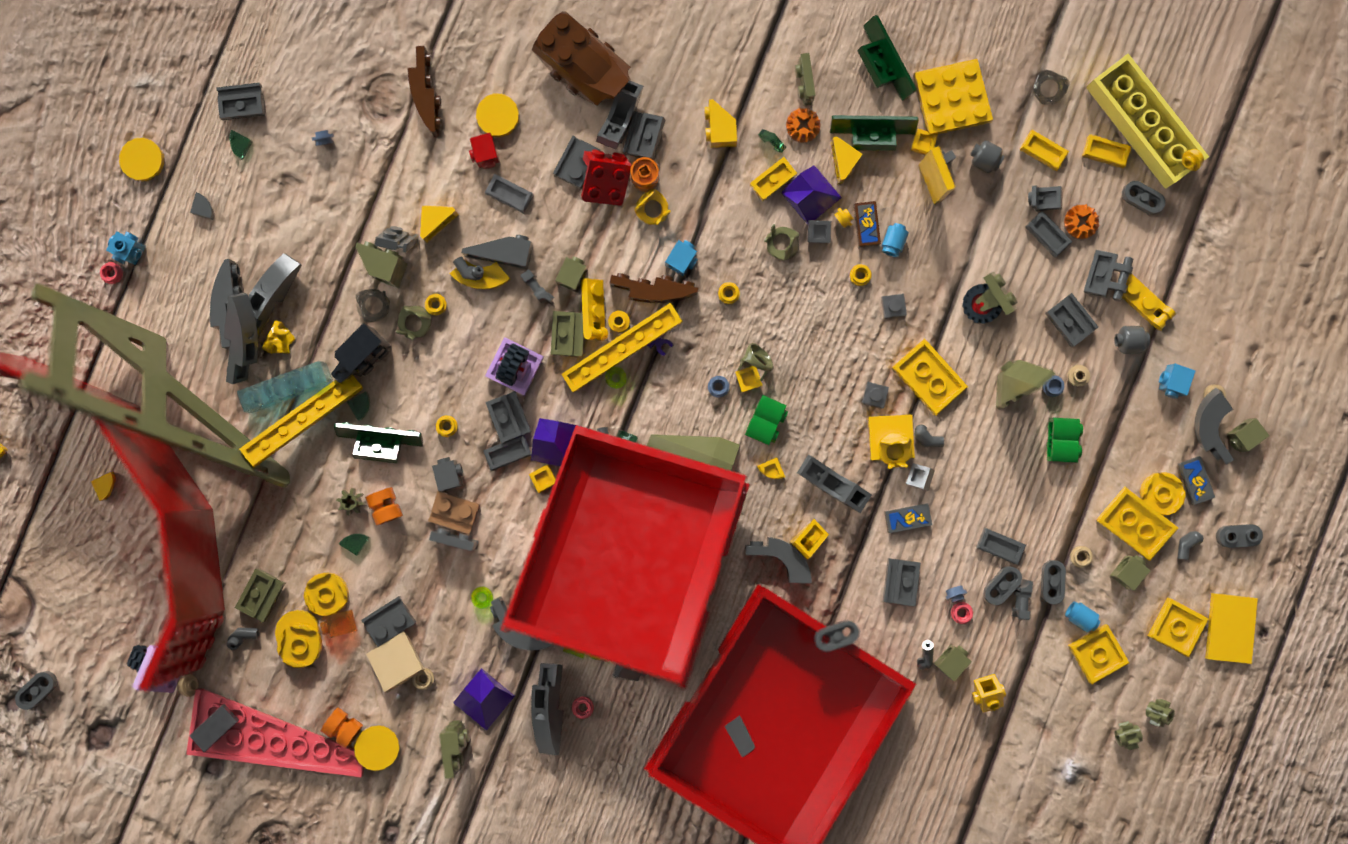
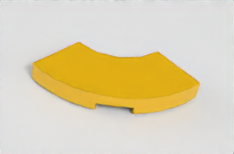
[449,260,511,290]

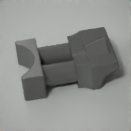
[520,269,555,305]
[1012,579,1033,620]

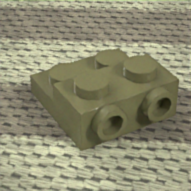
[439,720,470,779]

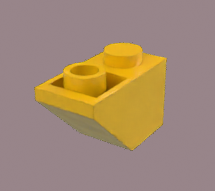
[704,99,737,148]

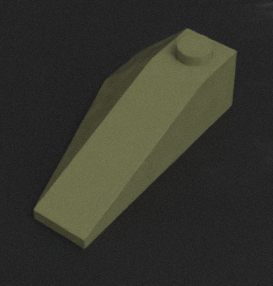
[996,360,1055,409]
[647,434,740,471]

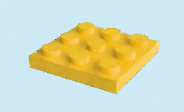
[913,59,993,135]

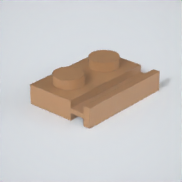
[428,491,480,535]

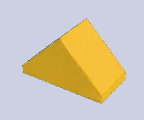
[831,137,862,185]
[420,206,459,243]
[790,519,829,560]

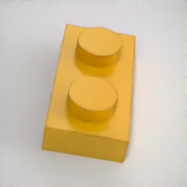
[750,157,797,201]

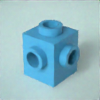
[106,231,146,265]

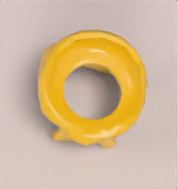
[634,189,671,225]
[262,320,295,354]
[879,433,912,469]

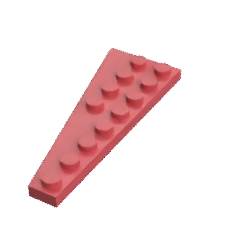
[186,688,364,777]

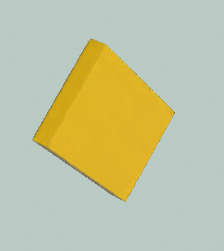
[919,146,955,204]
[892,339,968,416]
[1096,487,1179,561]
[1205,593,1258,664]

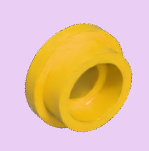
[1182,149,1204,171]
[834,208,854,228]
[850,264,872,286]
[718,282,740,304]
[425,294,447,316]
[608,311,630,332]
[436,415,458,437]

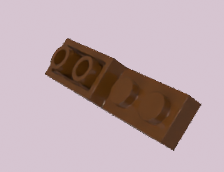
[408,46,442,137]
[609,273,698,303]

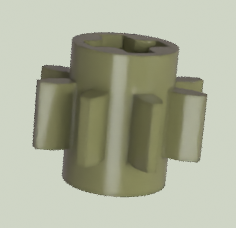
[336,488,366,515]
[1146,699,1175,727]
[1114,721,1143,751]

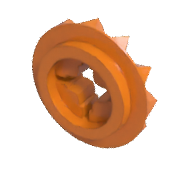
[786,108,820,142]
[1064,204,1100,239]

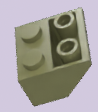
[355,241,407,288]

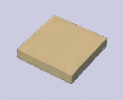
[366,631,425,693]

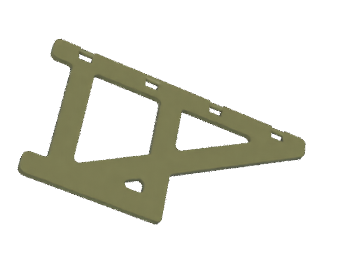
[21,284,290,488]

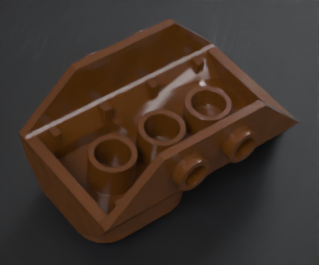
[532,11,631,106]

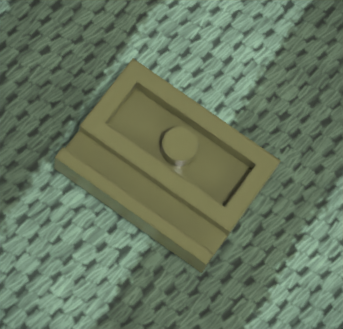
[795,53,816,106]
[551,311,584,357]
[235,568,286,623]

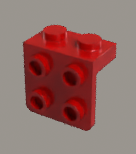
[581,149,632,206]

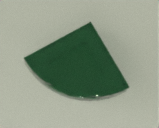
[758,129,786,153]
[229,130,253,160]
[347,391,370,421]
[616,430,638,443]
[339,534,370,556]

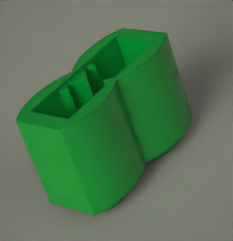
[744,395,788,445]
[1047,417,1083,463]

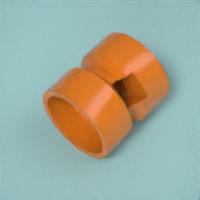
[630,157,659,192]
[365,487,403,526]
[320,707,363,749]

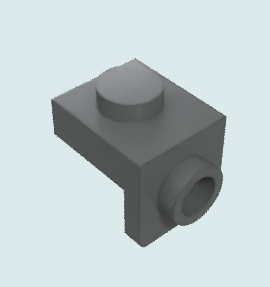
[1028,185,1063,211]

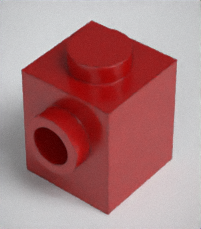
[469,132,500,169]

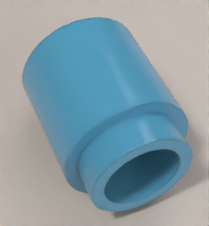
[882,223,909,257]
[1065,601,1100,633]

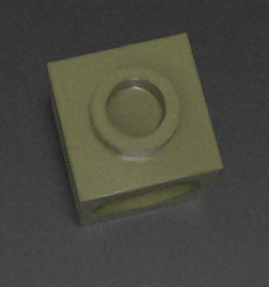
[555,256,588,293]
[1226,418,1269,452]
[1110,555,1151,591]
[934,644,972,682]

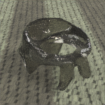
[1033,69,1070,105]
[356,289,390,322]

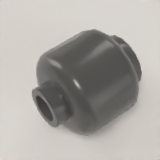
[970,141,1005,173]
[1114,326,1150,354]

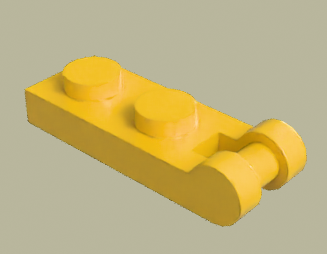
[1122,274,1176,331]
[581,278,608,340]

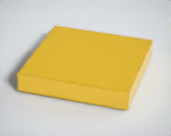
[868,415,915,460]
[1148,597,1209,657]
[1068,624,1130,684]

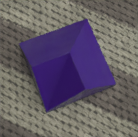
[781,165,842,225]
[531,418,576,466]
[453,668,515,731]

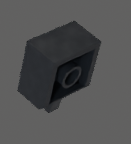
[331,323,391,384]

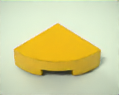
[757,457,785,479]
[91,472,116,501]

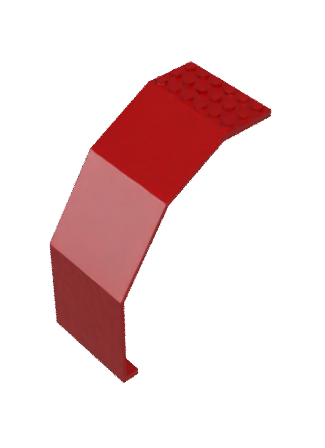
[0,352,225,691]

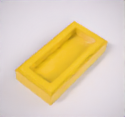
[1019,130,1069,171]
[1082,134,1131,168]

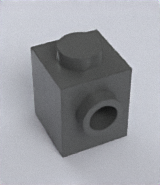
[432,457,464,491]

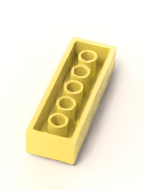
[1086,54,1209,189]

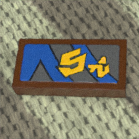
[854,201,881,247]

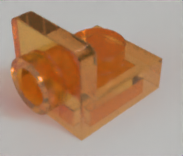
[320,610,357,638]

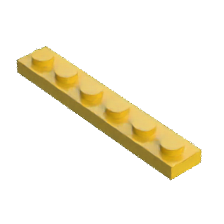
[561,303,683,393]
[239,376,363,468]

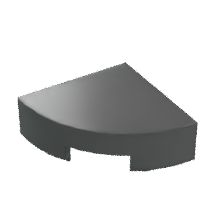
[190,192,214,220]

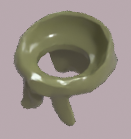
[764,224,799,261]
[396,306,432,340]
[738,343,774,381]

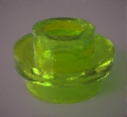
[605,367,627,389]
[471,586,493,608]

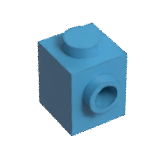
[665,240,698,276]
[1159,363,1196,399]

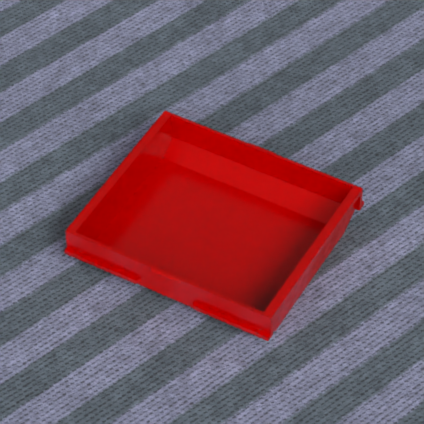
[501,425,750,690]
[644,584,916,844]

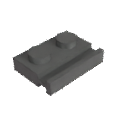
[216,83,265,121]
[623,111,665,160]
[553,136,600,189]
[375,226,419,252]
[1045,293,1099,347]
[485,391,532,443]
[429,528,479,551]
[882,558,921,606]
[361,596,416,647]

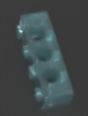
[237,361,333,413]

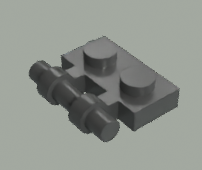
[1084,250,1134,301]

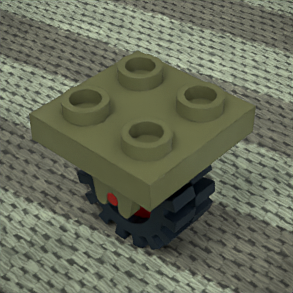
[962,271,1018,324]

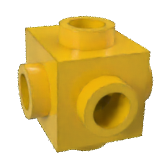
[972,674,1006,713]

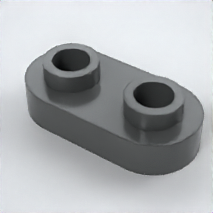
[1122,181,1165,215]
[1216,524,1263,548]
[1041,560,1066,604]
[983,566,1022,605]
[814,620,860,651]
[15,671,57,710]

